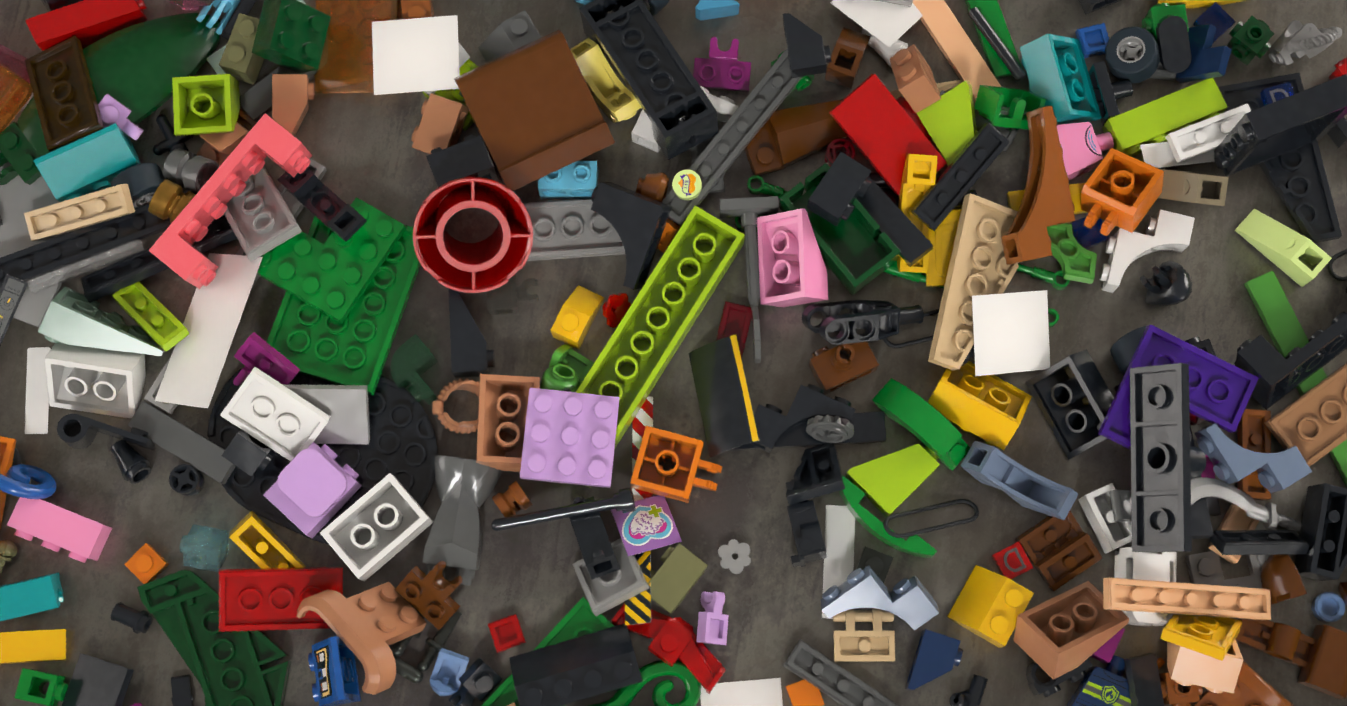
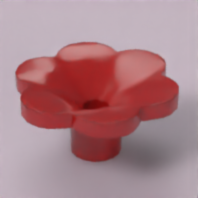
[602,292,632,328]

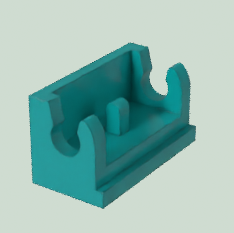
[0,572,64,621]

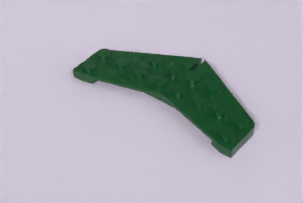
[137,570,291,706]

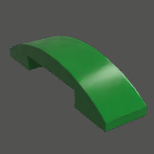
[839,475,937,558]

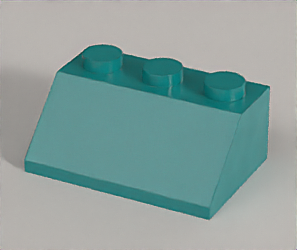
[1020,33,1102,125]
[34,123,141,202]

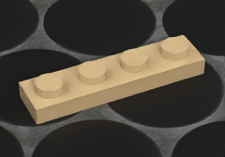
[24,184,135,241]

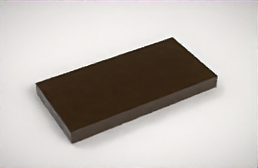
[25,36,104,152]

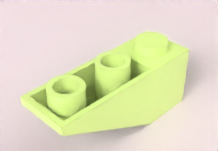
[1235,209,1332,287]

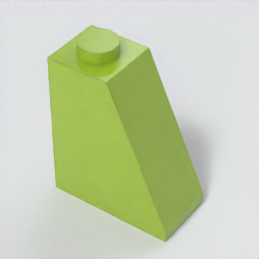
[917,80,977,166]
[845,443,940,517]

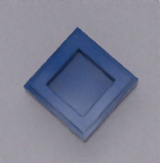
[1075,23,1109,58]

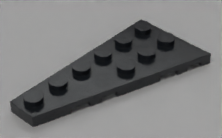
[1218,72,1342,243]

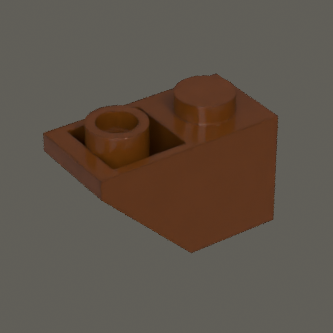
[825,27,871,89]

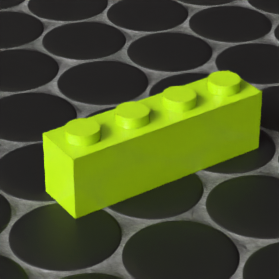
[1102,78,1228,157]

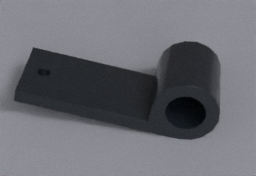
[57,413,155,450]

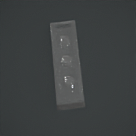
[27,239,145,293]

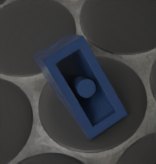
[905,629,963,691]

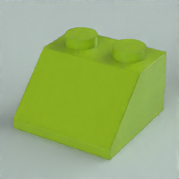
[172,74,240,136]

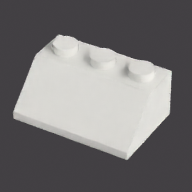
[45,343,146,419]

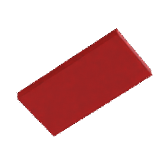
[829,74,947,197]
[219,567,343,632]

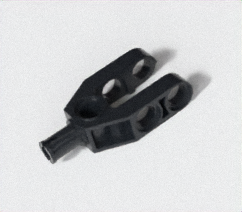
[802,300,924,345]

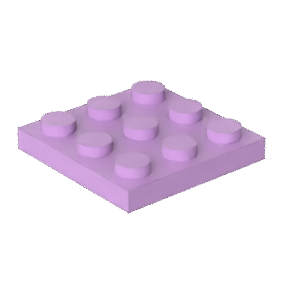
[520,388,620,488]

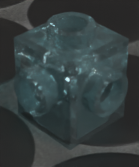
[180,524,229,572]

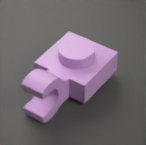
[98,94,144,140]
[696,591,729,645]

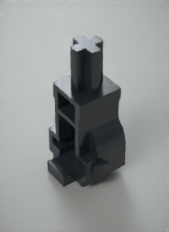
[786,479,827,567]

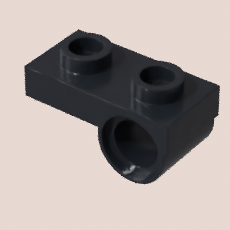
[1026,658,1093,698]

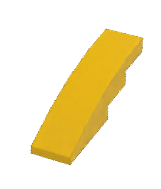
[0,629,66,665]

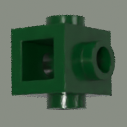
[1227,16,1275,66]

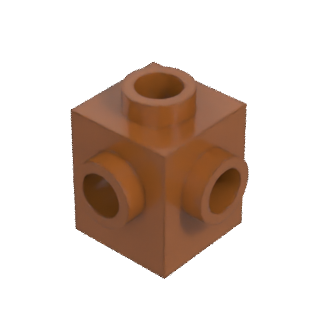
[1159,668,1203,706]

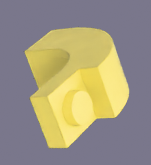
[570,37,642,123]

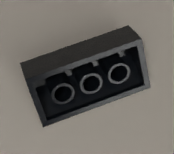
[509,623,643,706]

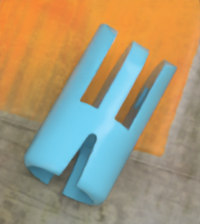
[196,0,241,35]

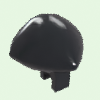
[1140,261,1192,306]

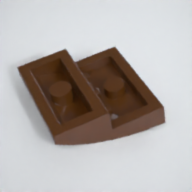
[1016,511,1102,591]

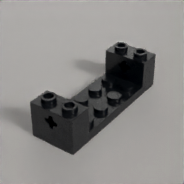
[579,0,718,160]
[1234,287,1347,410]

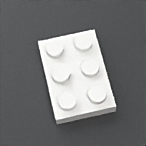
[220,367,331,461]

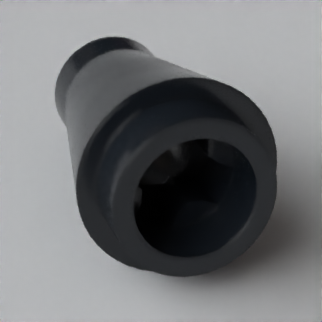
[110,440,151,484]

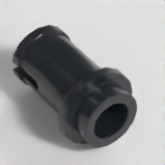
[110,602,152,634]

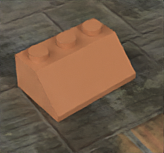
[476,374,540,472]

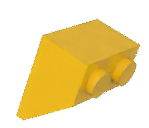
[947,565,1034,648]

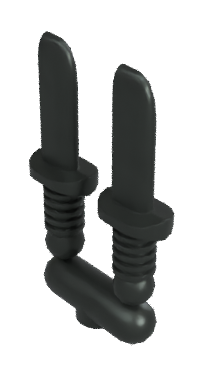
[392,610,462,684]

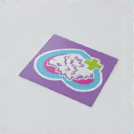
[611,495,682,556]

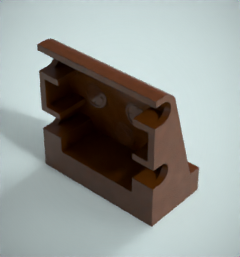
[454,30,615,191]

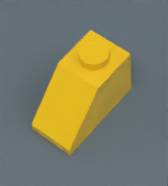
[551,285,605,349]

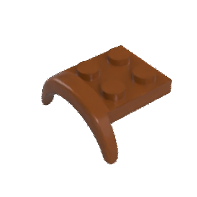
[1192,661,1294,706]

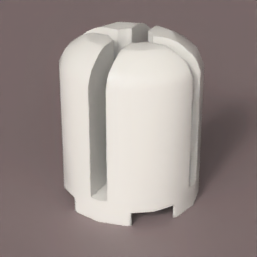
[1114,547,1177,626]

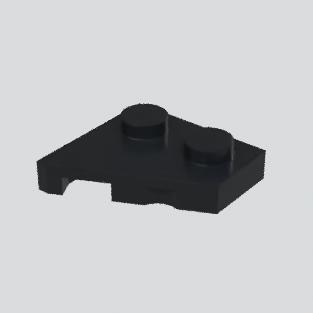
[786,443,845,505]

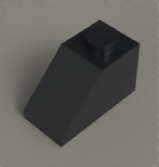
[783,13,831,78]

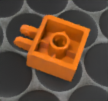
[1081,148,1164,236]
[630,426,722,503]

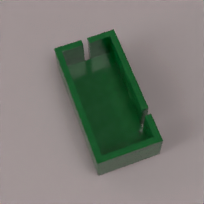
[779,163,901,296]

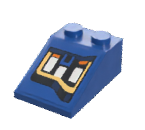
[308,636,361,706]

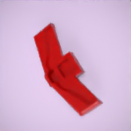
[611,603,726,694]

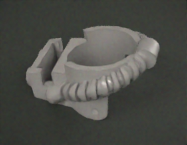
[1268,20,1342,65]

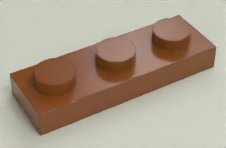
[1237,409,1271,501]

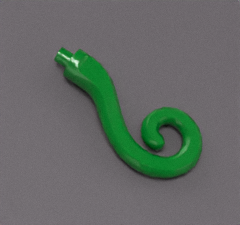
[587,660,701,706]

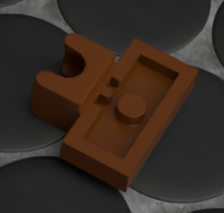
[394,561,463,630]

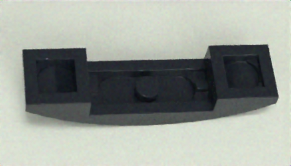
[277,168,367,242]

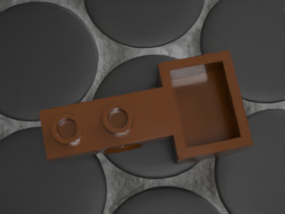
[1236,619,1347,699]

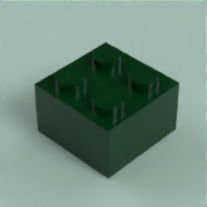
[252,0,331,74]

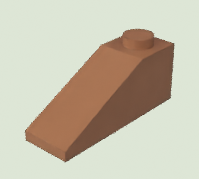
[272,74,315,164]

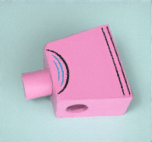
[1057,122,1114,181]

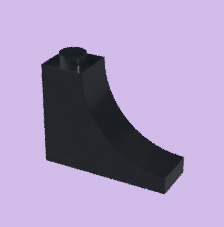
[591,182,672,290]

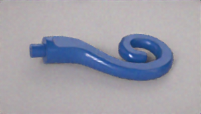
[0,464,57,499]

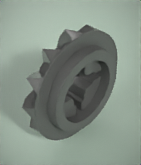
[806,414,854,443]

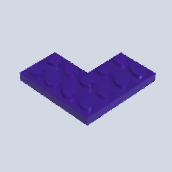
[1098,324,1259,450]

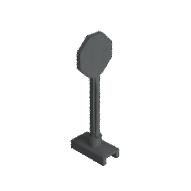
[719,196,779,363]

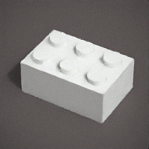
[320,473,433,582]

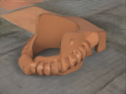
[432,378,480,434]

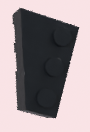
[1295,483,1347,581]

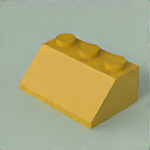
[928,361,1032,451]

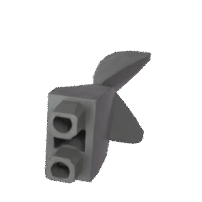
[422,455,502,586]

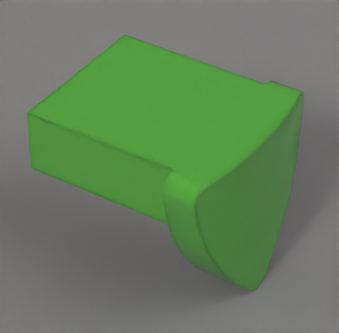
[549,344,594,385]

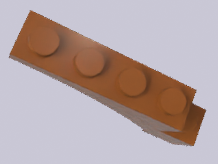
[1001,106,1076,265]

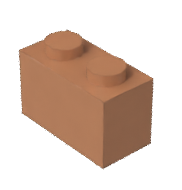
[889,44,941,113]
[412,93,469,154]

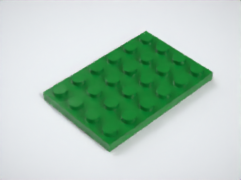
[267,216,421,396]

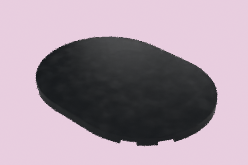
[207,369,438,545]

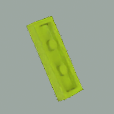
[112,282,189,352]

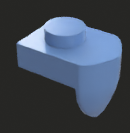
[430,648,470,696]

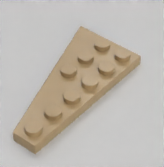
[928,193,1019,371]

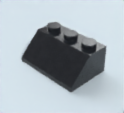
[1025,349,1114,460]

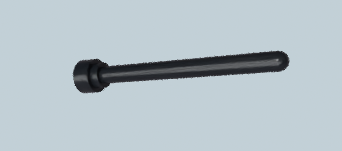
[491,487,636,531]

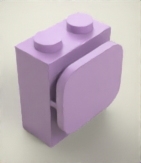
[264,442,362,538]

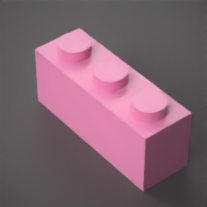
[7,497,112,563]

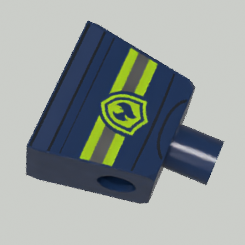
[1067,655,1132,706]

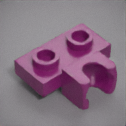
[693,37,751,92]
[233,332,301,386]

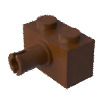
[808,342,879,395]

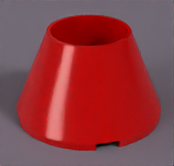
[413,177,533,293]

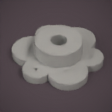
[718,539,751,574]

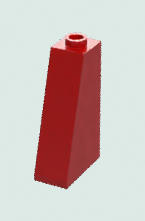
[25,0,147,51]

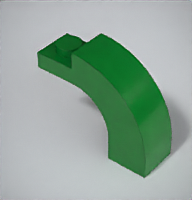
[872,378,970,471]

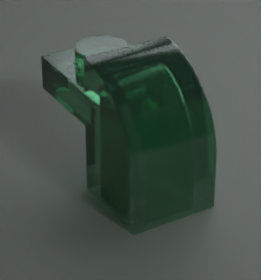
[391,334,438,405]

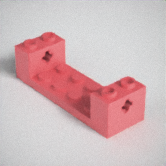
[149,113,312,289]

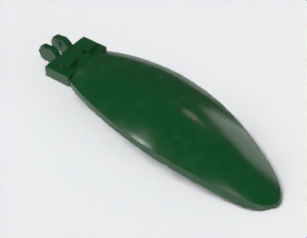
[0,13,221,185]

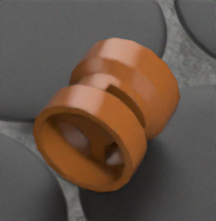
[491,481,533,517]

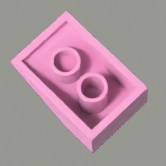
[757,208,828,307]

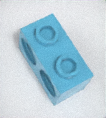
[538,161,598,199]

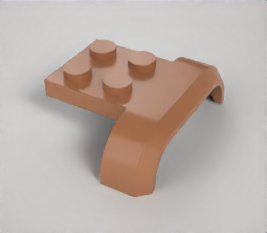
[297,582,427,695]

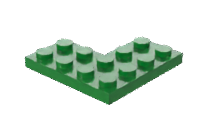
[257,197,406,324]

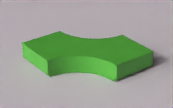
[1047,223,1097,284]

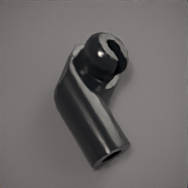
[949,674,988,706]

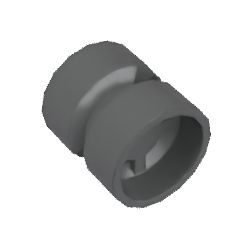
[163,148,219,193]

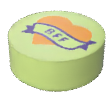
[672,169,702,200]

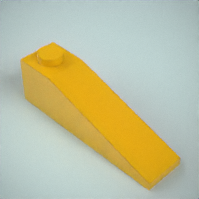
[229,511,306,568]

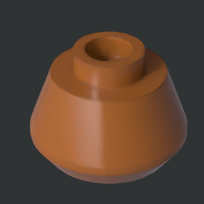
[636,172,669,202]

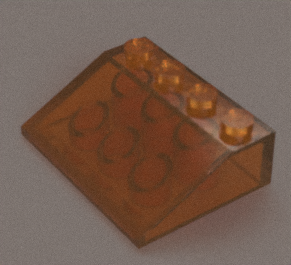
[315,0,401,94]

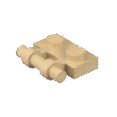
[833,608,895,662]

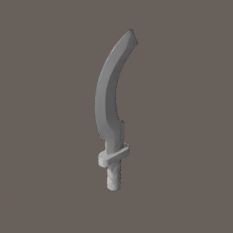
[1191,477,1302,532]

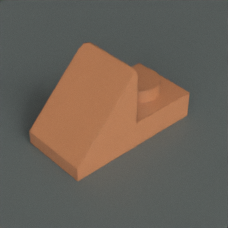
[197,122,249,167]

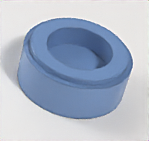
[1311,592,1345,623]

